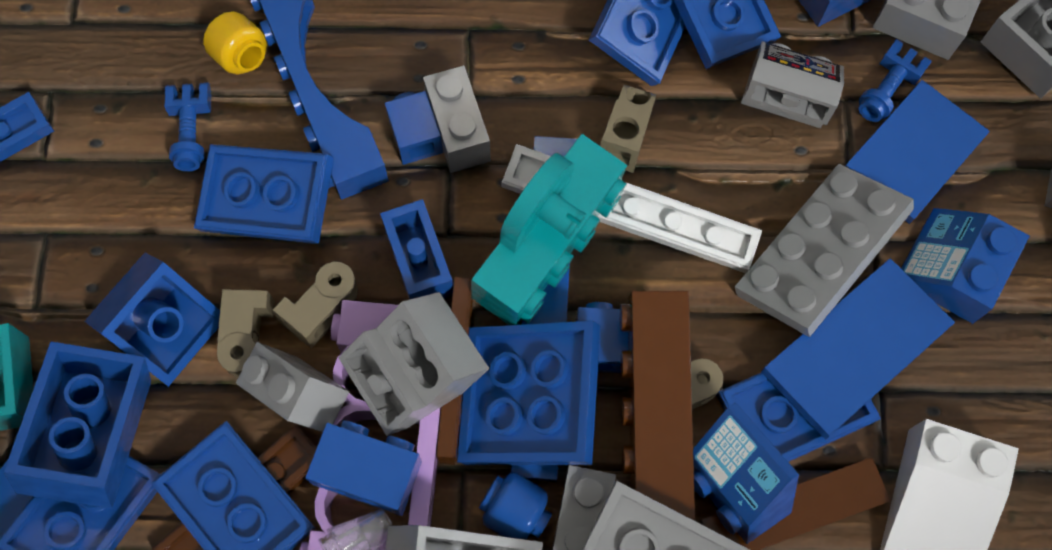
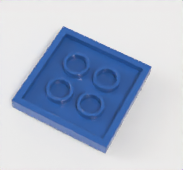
[457,321,600,465]

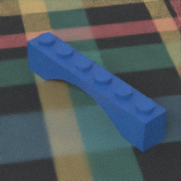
[250,0,389,200]

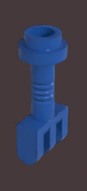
[858,39,932,122]
[164,82,211,171]

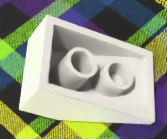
[880,419,1019,550]

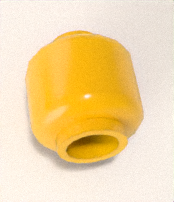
[203,11,267,75]

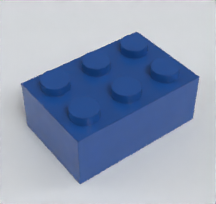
[4,341,151,509]

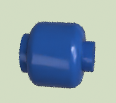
[479,472,552,540]

